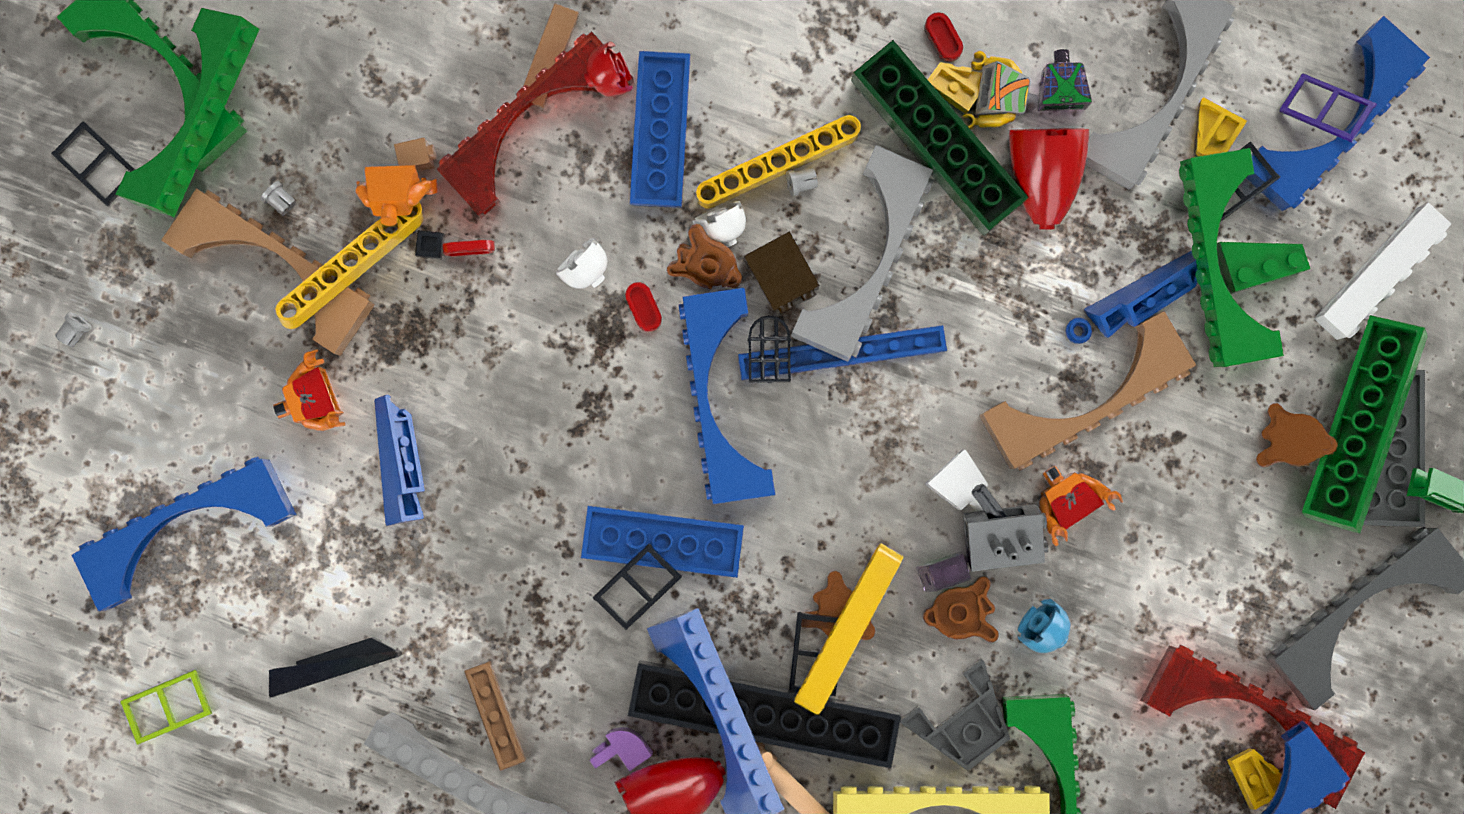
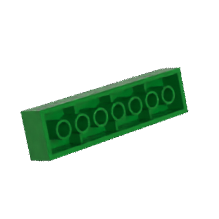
[1302,315,1428,534]

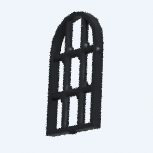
[747,315,791,383]

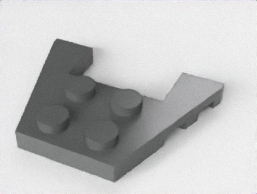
[900,658,1010,771]

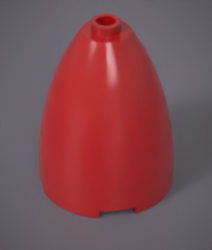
[1009,128,1089,230]
[614,757,726,814]

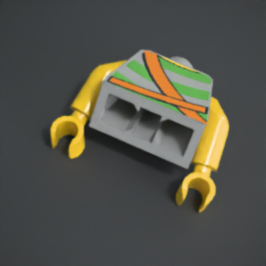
[962,51,1038,130]

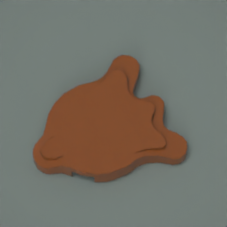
[667,224,742,289]
[1256,403,1338,468]
[801,571,875,640]
[923,576,999,642]

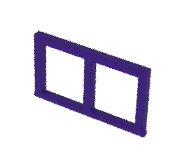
[1279,73,1377,142]

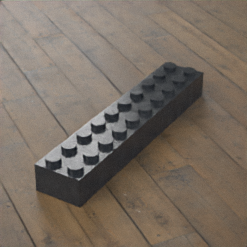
[628,660,901,769]

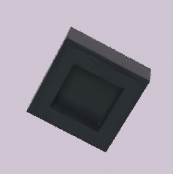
[415,230,445,260]

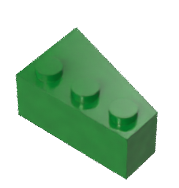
[1217,242,1311,294]

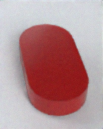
[924,12,963,62]
[442,240,495,257]
[625,282,662,332]

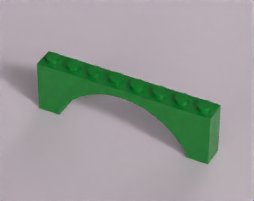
[57,0,248,172]
[115,8,260,217]
[1179,148,1284,367]
[1002,694,1081,814]

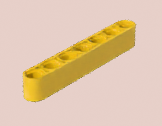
[696,115,861,209]
[276,203,423,329]
[794,543,904,715]

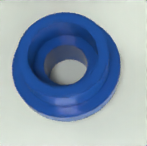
[1065,318,1092,344]

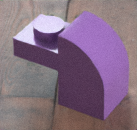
[590,727,653,771]

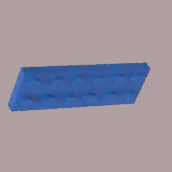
[630,51,691,208]
[581,506,744,578]

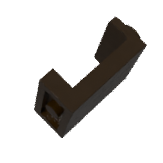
[744,231,820,314]

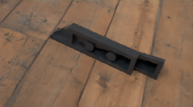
[269,637,402,698]

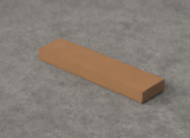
[519,3,579,109]
[464,661,526,771]

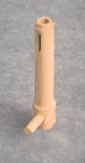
[756,742,830,814]

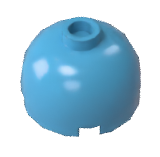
[1018,599,1071,653]

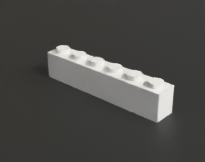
[1314,203,1451,340]

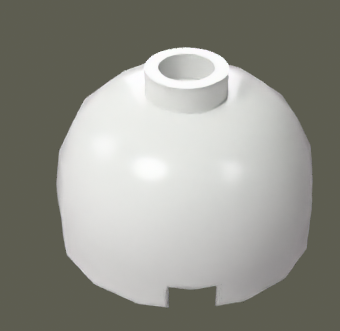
[692,201,746,247]
[556,238,608,289]

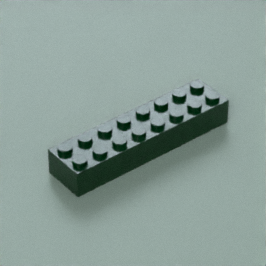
[851,40,1029,236]

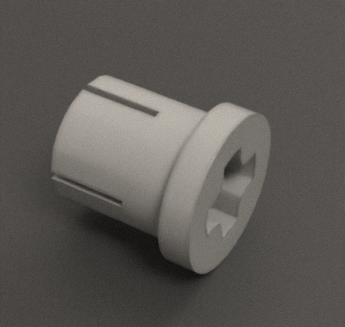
[786,168,818,196]
[260,181,296,216]
[55,312,91,347]

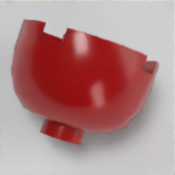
[584,41,632,97]

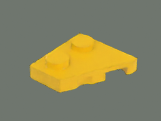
[927,62,982,114]
[1196,97,1247,156]
[1227,749,1282,810]

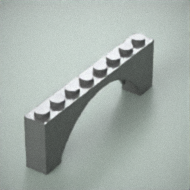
[1265,527,1464,710]

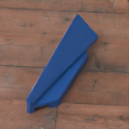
[1084,251,1197,338]
[374,395,425,526]

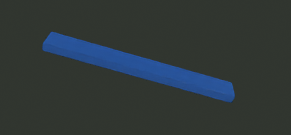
[738,325,947,381]

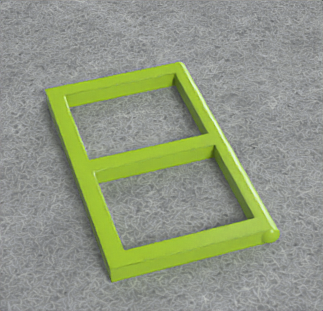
[120,670,212,745]

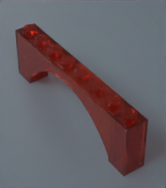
[437,31,634,219]
[1140,644,1366,809]

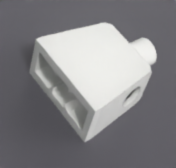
[925,449,988,511]

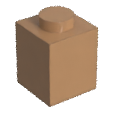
[394,137,437,172]

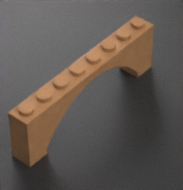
[161,189,375,356]
[979,311,1196,471]

